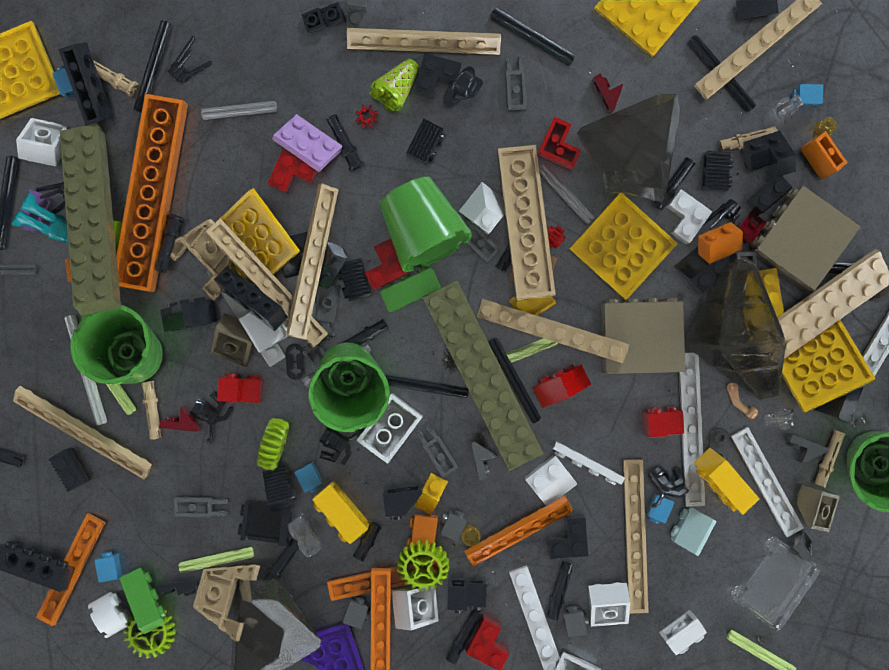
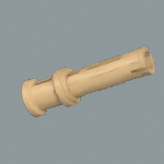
[93,60,139,98]

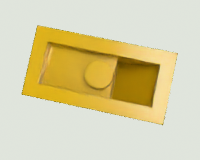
[414,472,448,515]

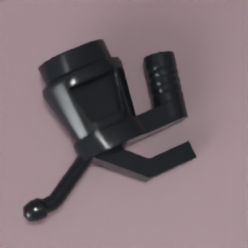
[190,390,233,444]
[319,427,364,465]
[648,466,689,508]

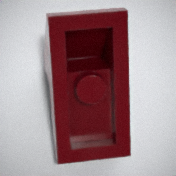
[592,73,623,114]
[736,209,766,244]
[159,406,201,432]

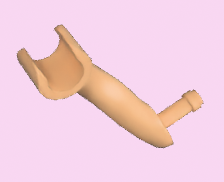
[727,382,758,420]

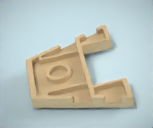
[170,219,232,301]
[193,565,260,641]

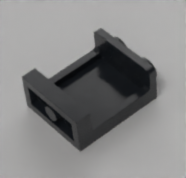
[238,500,293,546]

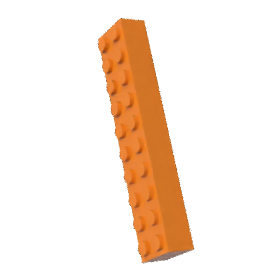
[116,94,188,292]

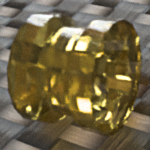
[461,525,480,546]

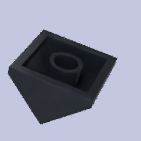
[813,387,863,423]

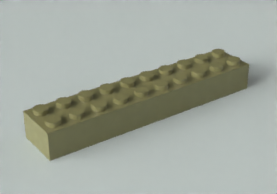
[60,123,121,315]
[423,281,544,471]

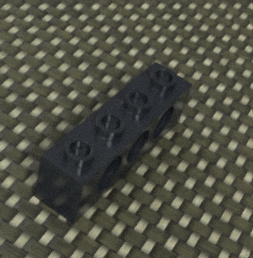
[58,42,113,126]
[214,266,288,331]
[0,541,75,592]

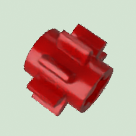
[356,105,378,129]
[547,225,566,248]

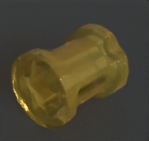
[814,117,838,135]

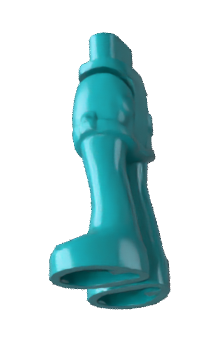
[11,193,68,245]

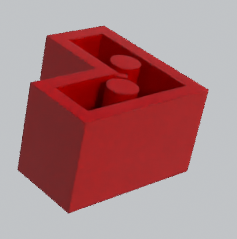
[537,116,582,171]
[267,149,318,194]
[365,238,408,291]
[533,364,591,408]
[217,373,264,403]
[642,406,684,437]
[466,615,509,670]

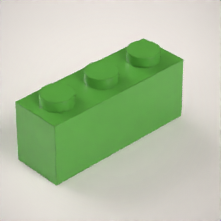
[380,266,441,313]
[119,568,166,634]

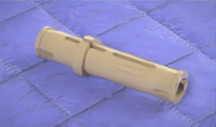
[718,126,777,152]
[141,381,162,439]
[814,430,846,488]

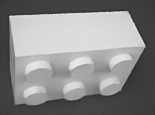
[357,393,423,464]

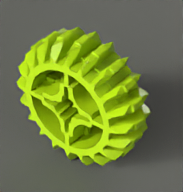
[257,418,289,470]
[397,539,450,591]
[123,610,176,658]

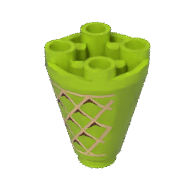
[369,59,420,113]

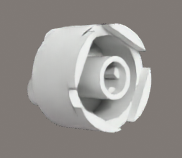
[88,592,130,638]

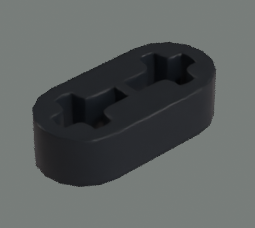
[285,344,305,380]

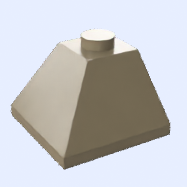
[211,313,253,367]
[797,485,840,532]

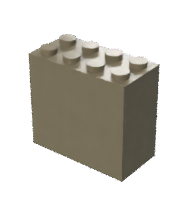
[749,186,861,292]
[600,298,685,374]

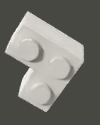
[666,189,712,245]

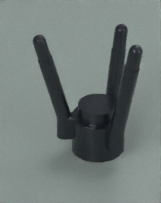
[167,36,212,82]
[36,182,65,221]
[703,199,741,230]

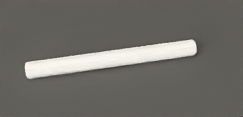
[64,314,107,425]

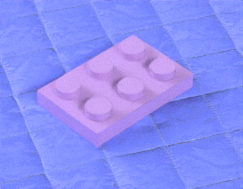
[273,114,343,172]

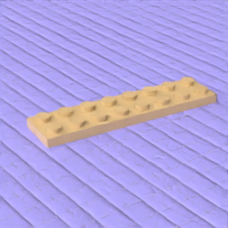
[497,145,556,300]
[751,249,889,368]

